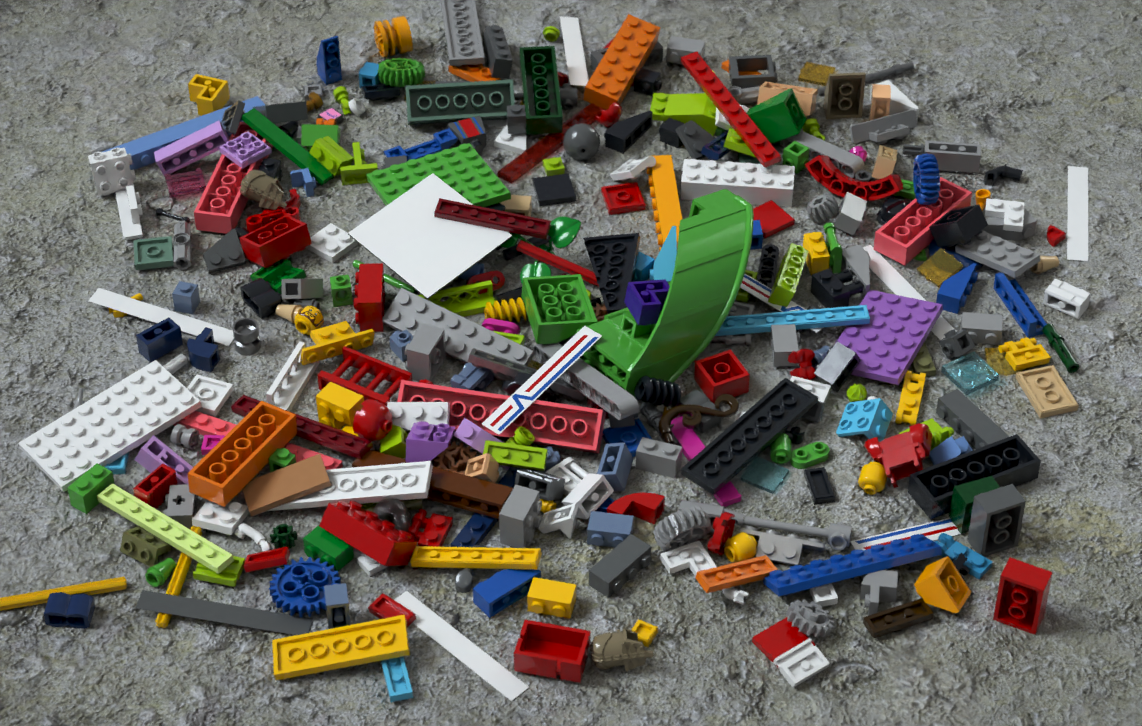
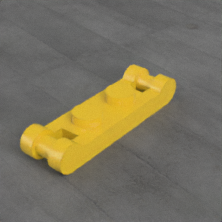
[895,370,926,426]

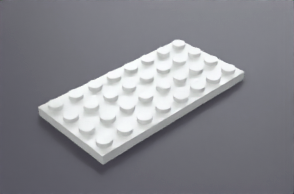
[18,360,202,492]

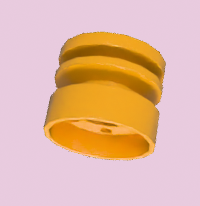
[374,16,413,57]

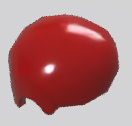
[595,102,622,127]

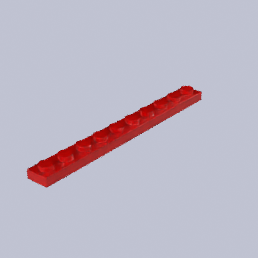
[681,51,781,168]

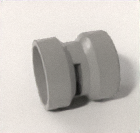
[171,424,199,449]

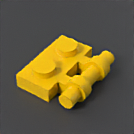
[998,337,1051,371]

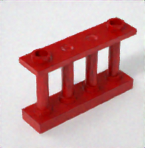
[317,346,412,406]

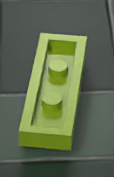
[483,440,548,471]

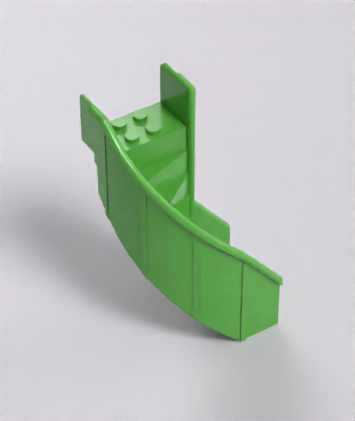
[576,189,754,397]

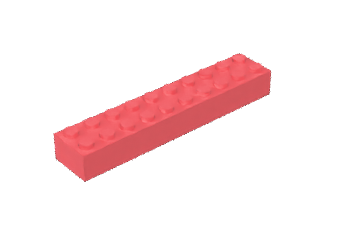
[397,380,606,454]

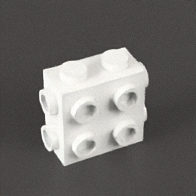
[88,147,136,196]

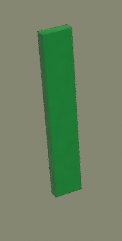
[241,108,334,185]

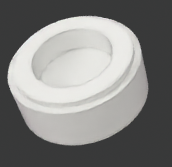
[349,98,365,116]

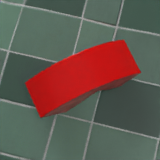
[607,492,665,525]

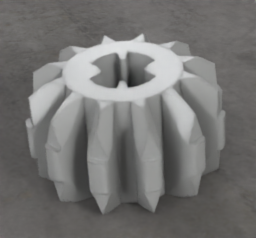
[806,193,839,224]

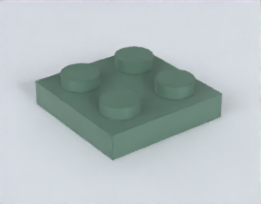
[133,236,174,270]

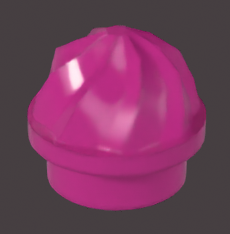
[849,146,867,162]

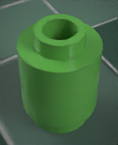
[770,433,791,464]

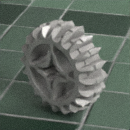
[653,506,712,551]

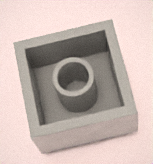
[405,324,446,382]
[499,485,542,548]

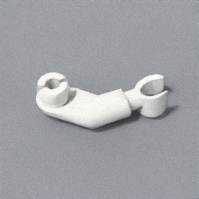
[234,523,275,552]
[722,587,749,605]

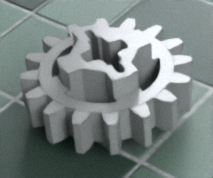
[786,599,835,638]

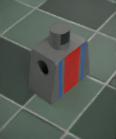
[448,116,487,154]

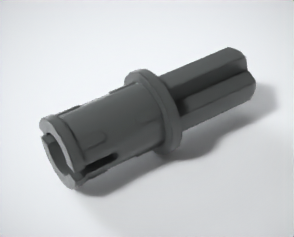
[902,144,925,156]

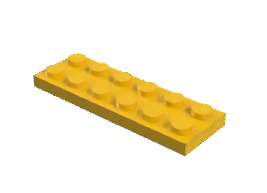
[272,615,410,680]

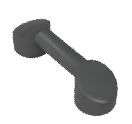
[455,545,488,593]

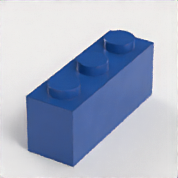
[473,568,541,618]

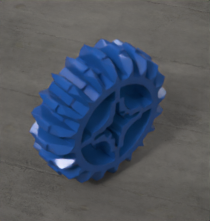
[913,154,940,205]

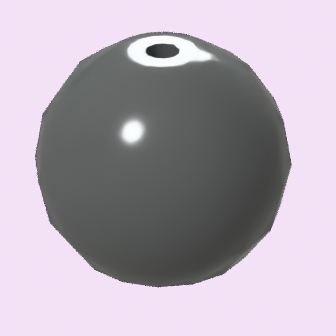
[563,123,601,161]

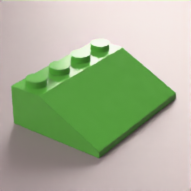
[521,274,598,344]

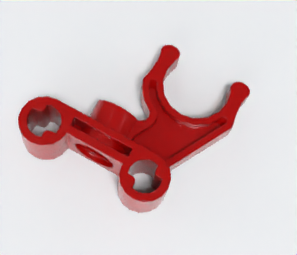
[246,189,301,232]

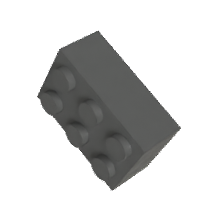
[967,484,1026,557]

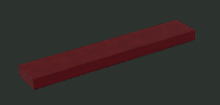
[434,198,551,240]

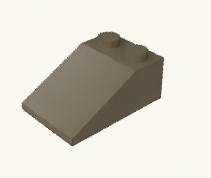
[823,72,866,119]

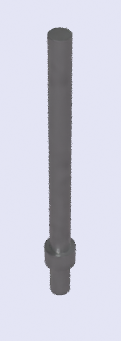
[817,62,914,95]

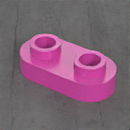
[481,318,521,335]

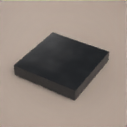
[532,174,576,206]

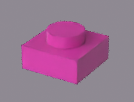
[201,435,225,455]

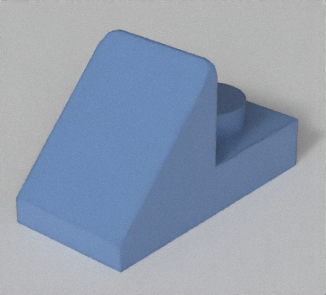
[929,436,973,465]

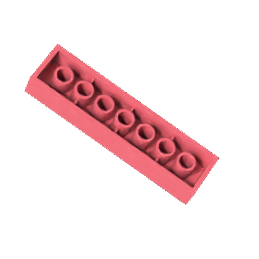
[194,122,273,234]

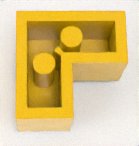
[188,74,230,116]
[315,382,364,430]

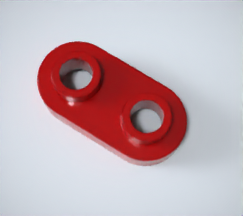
[466,270,505,294]

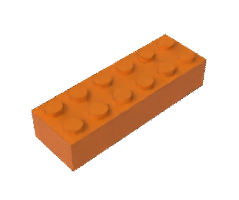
[583,14,660,110]
[187,401,297,507]

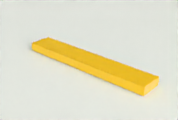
[410,546,542,570]

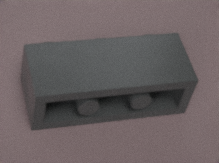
[589,534,652,598]

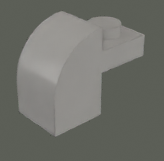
[860,570,898,616]

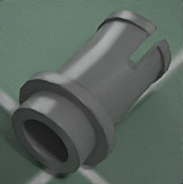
[294,299,320,310]

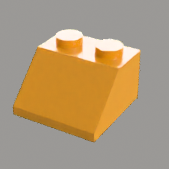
[914,556,971,613]

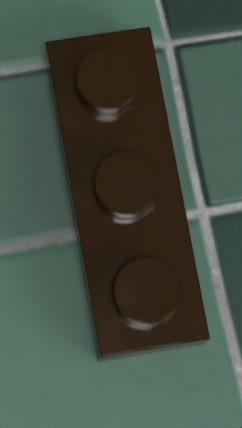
[863,598,934,639]

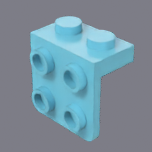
[836,398,893,442]

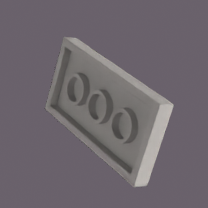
[955,230,1040,278]

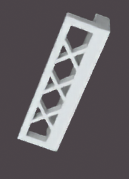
[266,341,320,411]

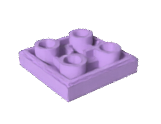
[219,131,272,169]

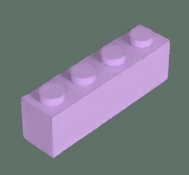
[154,120,229,176]

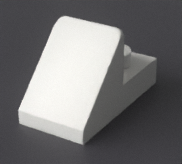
[539,502,579,539]

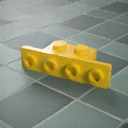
[300,321,375,365]

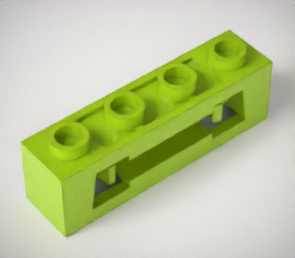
[768,242,809,307]

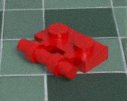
[406,509,453,547]

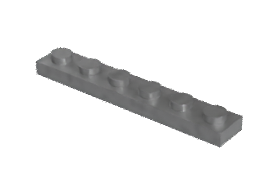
[467,348,585,401]

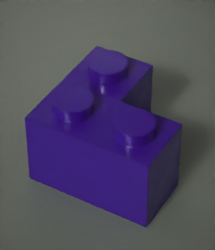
[624,279,670,326]

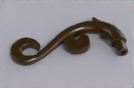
[658,394,739,444]

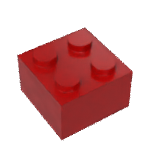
[694,350,750,404]

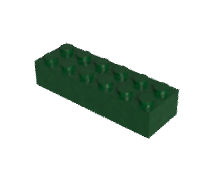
[519,46,563,135]

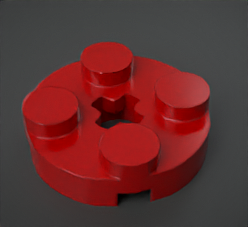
[707,512,735,556]

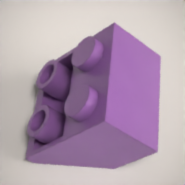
[406,421,455,463]

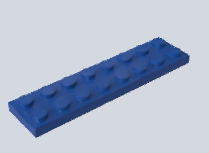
[763,534,942,596]

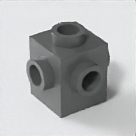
[939,329,975,359]

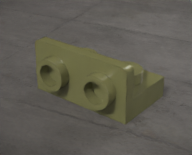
[120,526,172,567]

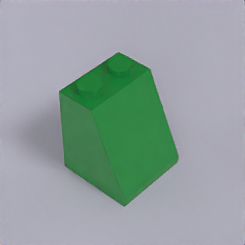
[747,88,807,144]

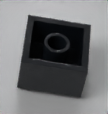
[929,205,988,248]

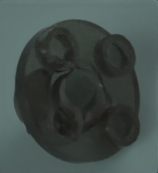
[373,498,411,532]

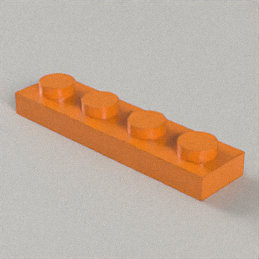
[695,555,778,593]

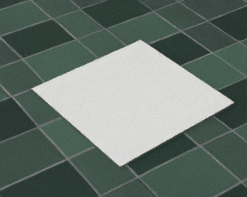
[348,173,512,299]

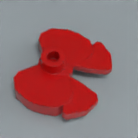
[788,348,816,380]

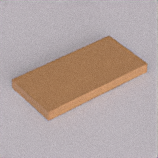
[242,454,332,517]

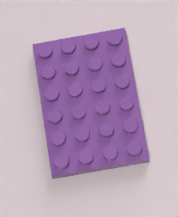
[835,290,943,385]

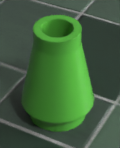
[145,558,176,587]

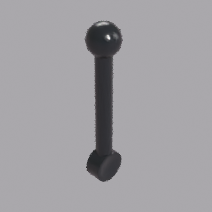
[156,208,190,223]

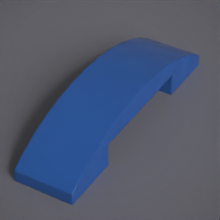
[383,128,457,161]

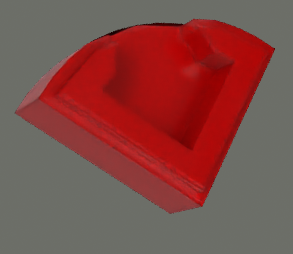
[1046,225,1066,247]

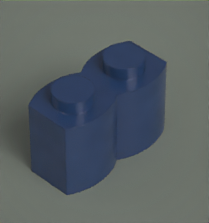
[44,592,95,629]

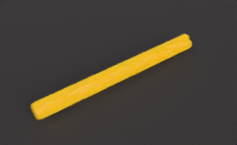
[155,526,202,628]
[0,577,127,611]

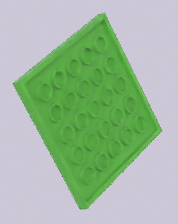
[366,143,511,207]

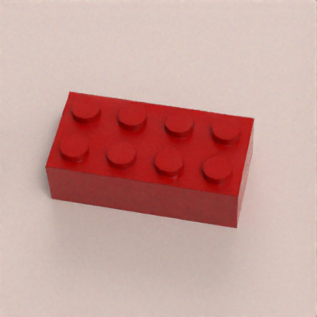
[319,501,417,566]

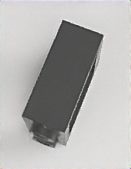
[729,55,778,89]
[253,101,308,124]

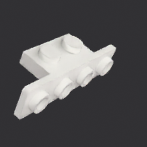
[115,185,143,240]

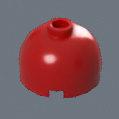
[353,399,393,442]

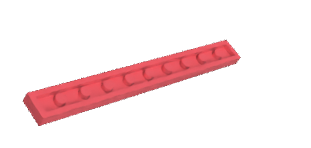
[173,411,343,470]

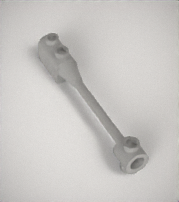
[679,499,852,550]

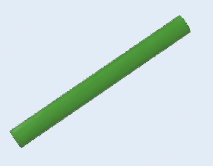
[353,260,418,294]

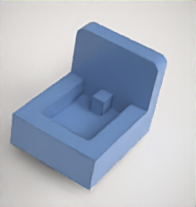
[290,168,316,197]

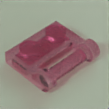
[164,168,206,198]

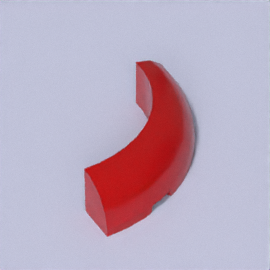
[805,155,903,201]

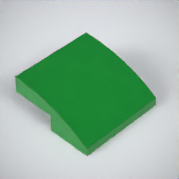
[250,259,307,294]

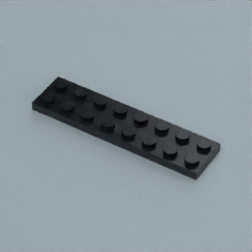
[681,378,818,495]

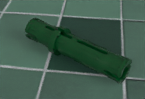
[1042,324,1079,373]

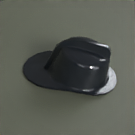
[877,198,908,226]

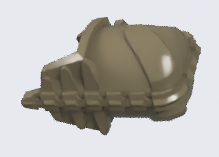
[240,169,287,210]
[590,628,654,672]

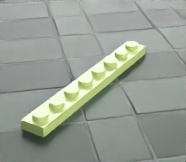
[97,483,234,574]

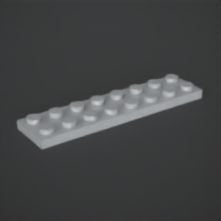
[440,0,485,66]
[383,288,535,382]

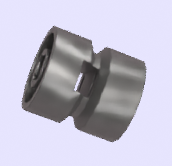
[232,318,261,356]

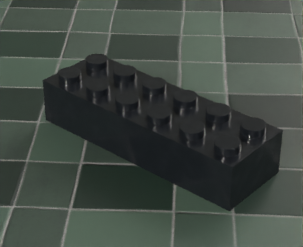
[908,434,1041,520]

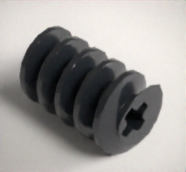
[635,376,681,408]

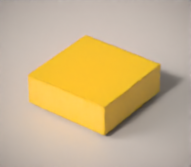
[631,619,658,647]

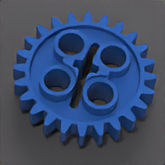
[269,557,341,617]

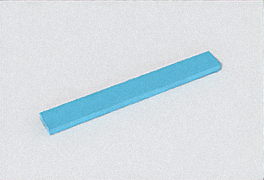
[715,305,870,336]

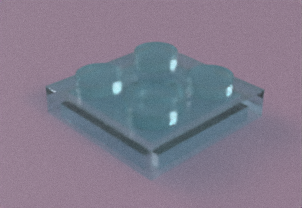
[941,352,999,395]

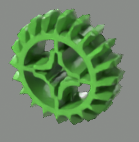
[378,58,425,87]

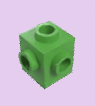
[782,141,809,174]

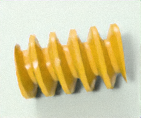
[484,297,526,322]

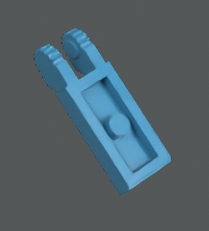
[933,533,993,579]

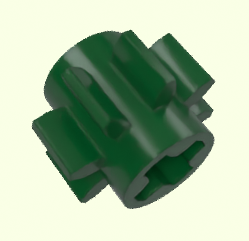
[270,524,298,549]

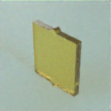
[798,62,835,86]
[917,248,963,288]
[984,348,1023,376]

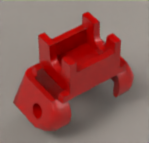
[864,423,933,488]

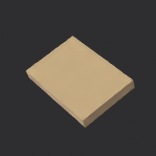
[1015,365,1079,418]

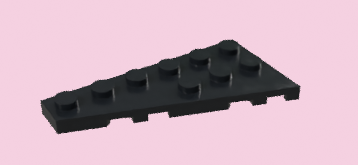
[583,233,640,314]

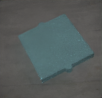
[740,457,789,494]

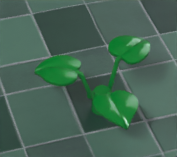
[501,217,581,284]

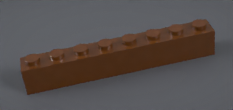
[352,450,513,519]

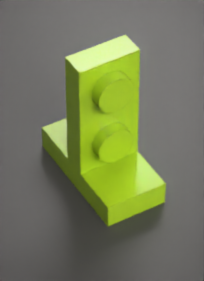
[340,142,378,185]

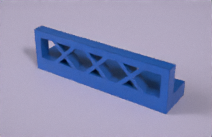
[994,272,1047,338]

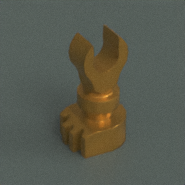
[306,92,323,113]

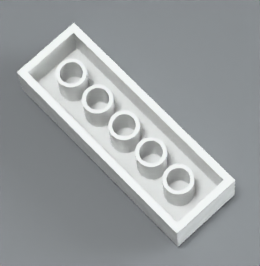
[681,159,795,207]

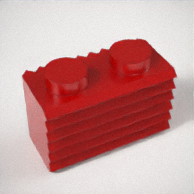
[133,464,178,509]

